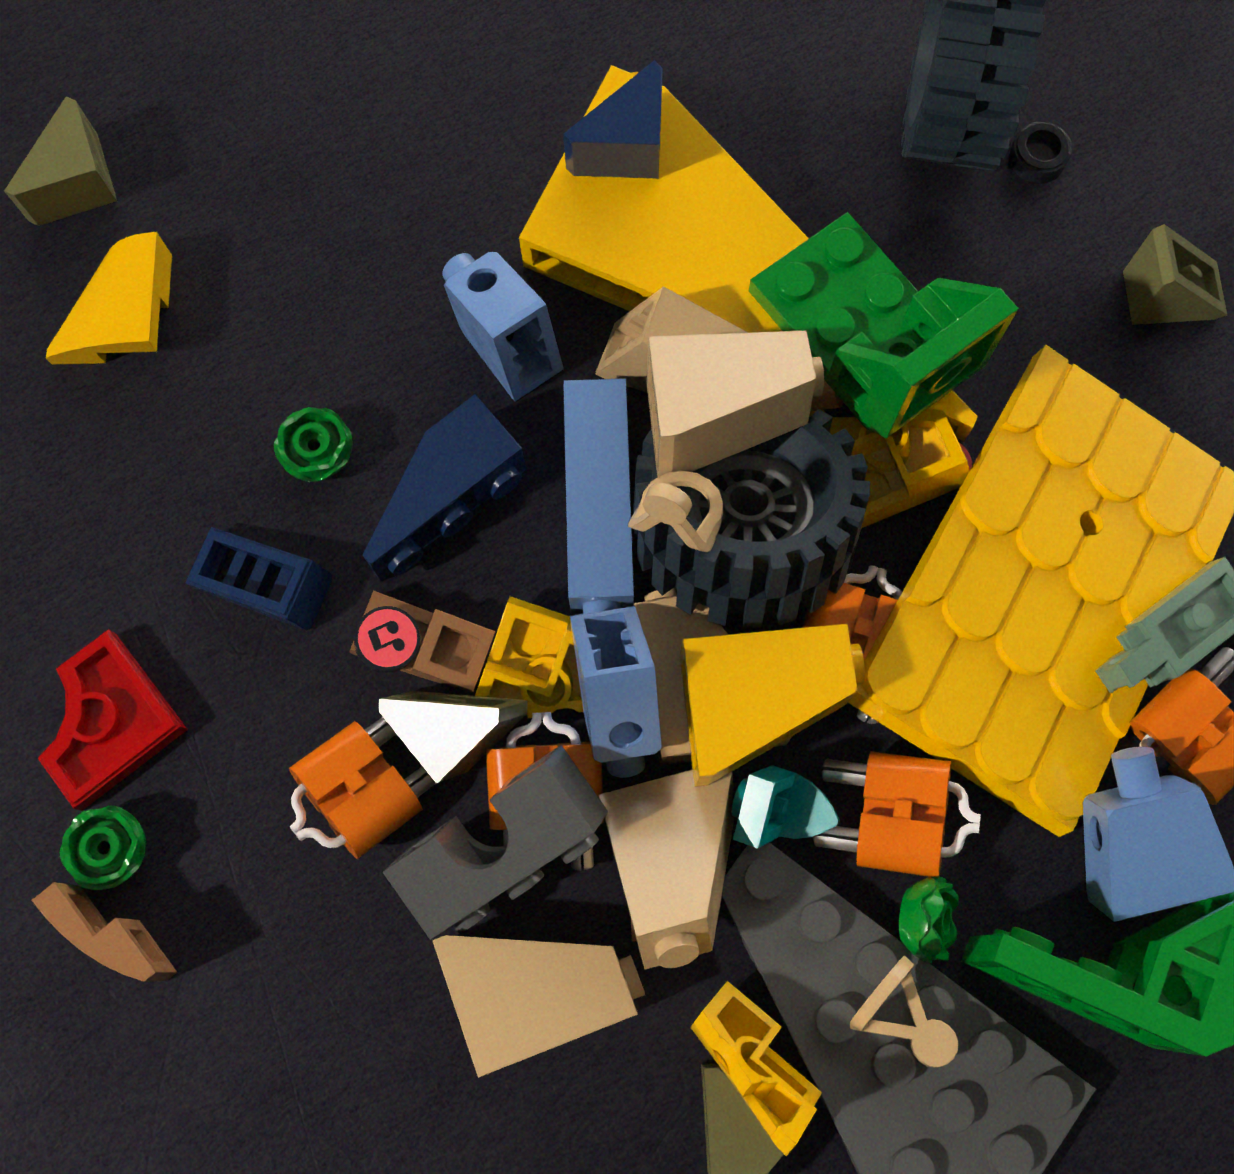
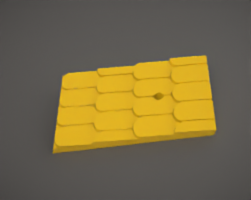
[848,345,1234,837]

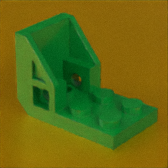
[749,212,1019,438]
[961,892,1234,1057]

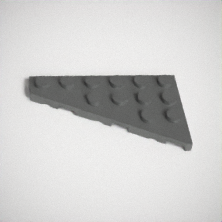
[721,842,1096,1174]

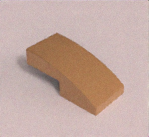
[350,590,495,692]
[32,882,177,982]

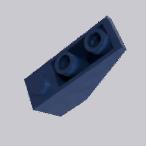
[363,394,527,582]

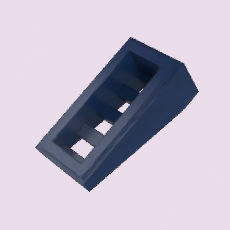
[185,527,332,630]

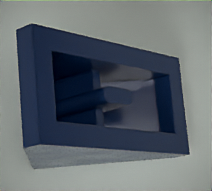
[563,60,663,179]

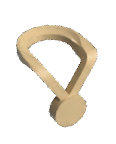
[628,470,723,553]
[850,955,958,1068]

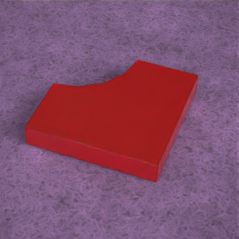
[38,629,188,811]

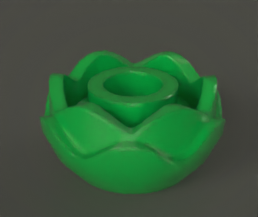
[274,407,353,482]
[60,806,146,890]
[899,877,959,963]

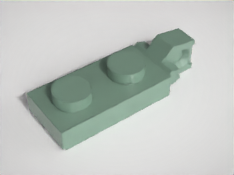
[1095,557,1234,693]

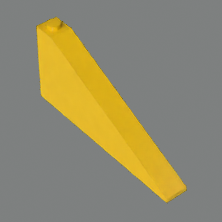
[519,65,978,442]

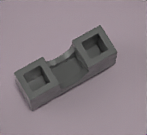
[383,745,608,940]

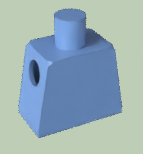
[442,252,564,401]
[570,606,662,778]
[1083,747,1234,922]

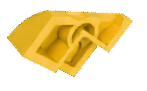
[46,232,172,365]
[475,596,584,718]

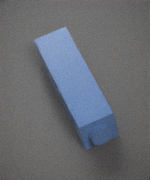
[564,379,634,614]

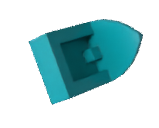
[732,765,839,848]

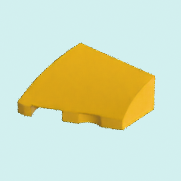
[809,410,970,528]
[690,981,822,1156]

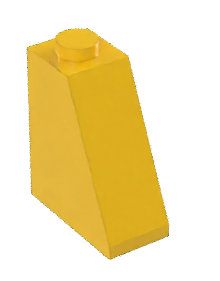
[679,624,865,787]

